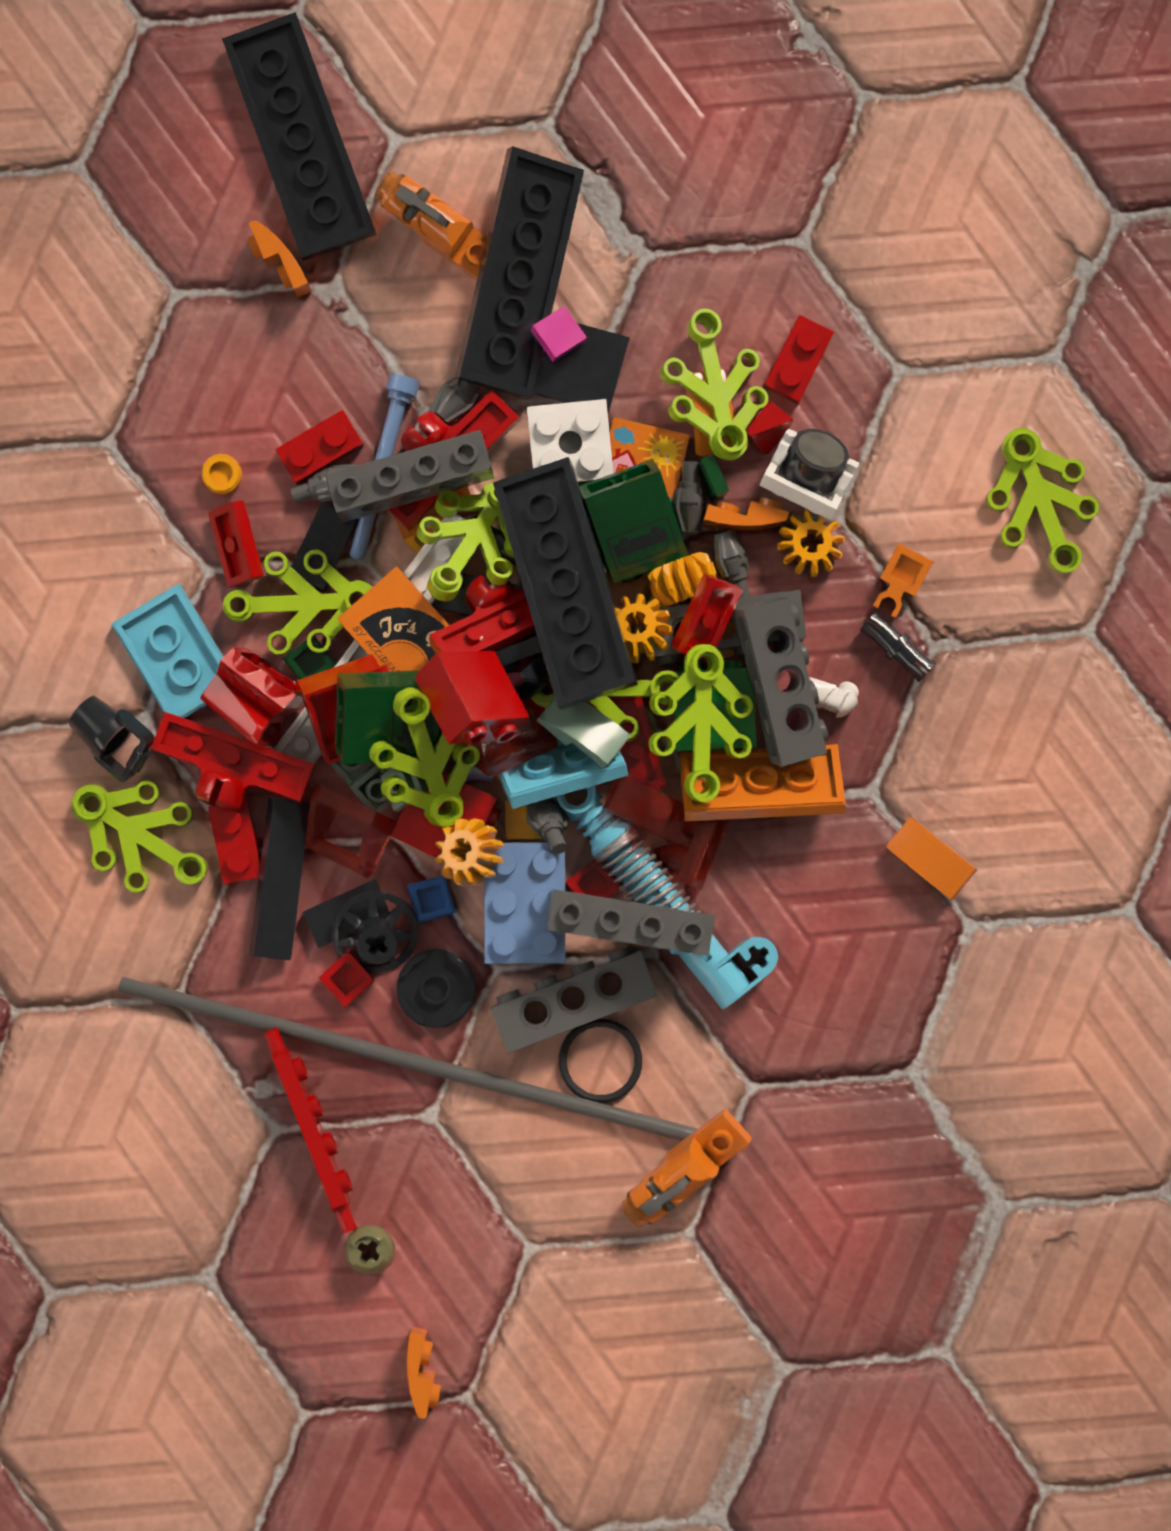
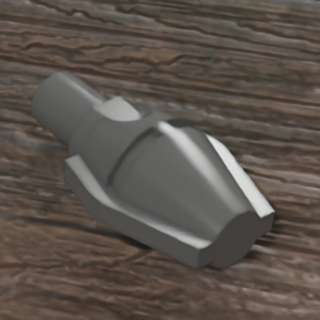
[430,377,480,425]
[672,461,707,532]
[291,464,357,503]
[714,529,751,597]
[526,798,567,854]

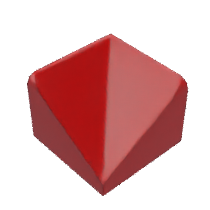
[746,402,793,455]

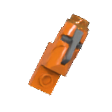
[374,171,487,280]
[622,1108,752,1227]

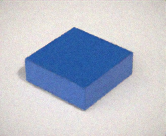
[407,875,456,923]

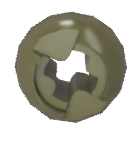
[344,1225,395,1275]

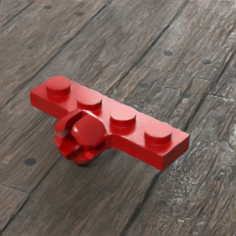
[387,390,520,531]
[429,570,536,653]
[150,712,316,812]

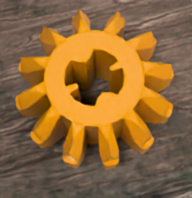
[777,509,845,578]
[648,552,717,607]
[615,593,673,664]
[434,818,504,887]

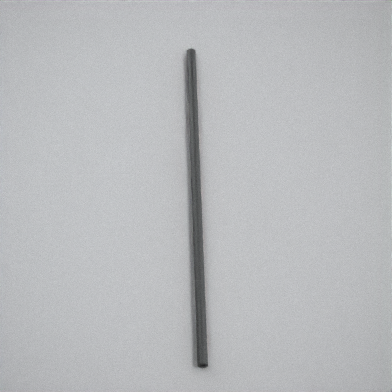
[118,977,697,1141]

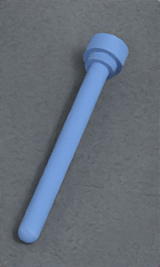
[350,373,420,561]

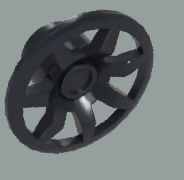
[331,891,418,973]

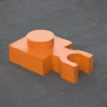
[873,543,934,618]

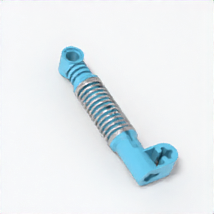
[556,786,778,1010]

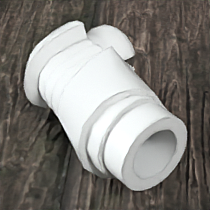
[809,677,859,718]

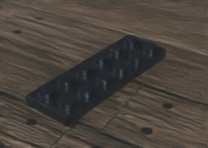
[222,12,377,261]
[455,146,584,400]
[493,457,638,710]

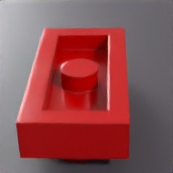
[764,314,834,405]
[275,410,364,485]
[208,500,264,588]
[670,573,743,661]
[208,798,261,884]

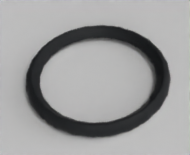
[559,1019,642,1103]

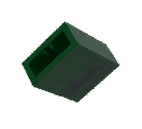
[579,459,688,584]
[335,670,442,764]

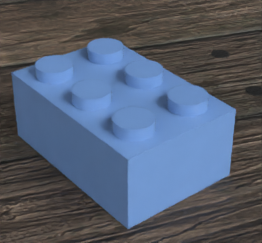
[484,843,566,964]

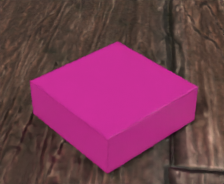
[530,306,587,362]

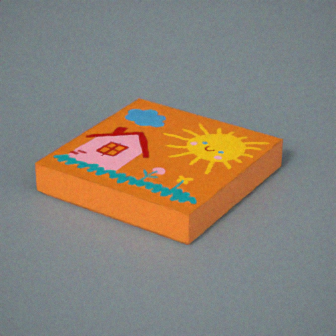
[610,417,690,508]

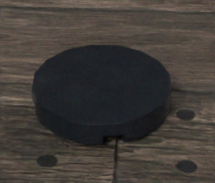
[397,949,476,1028]

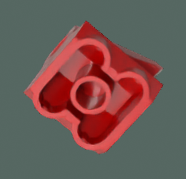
[200,647,305,747]

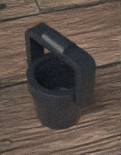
[69,695,154,782]

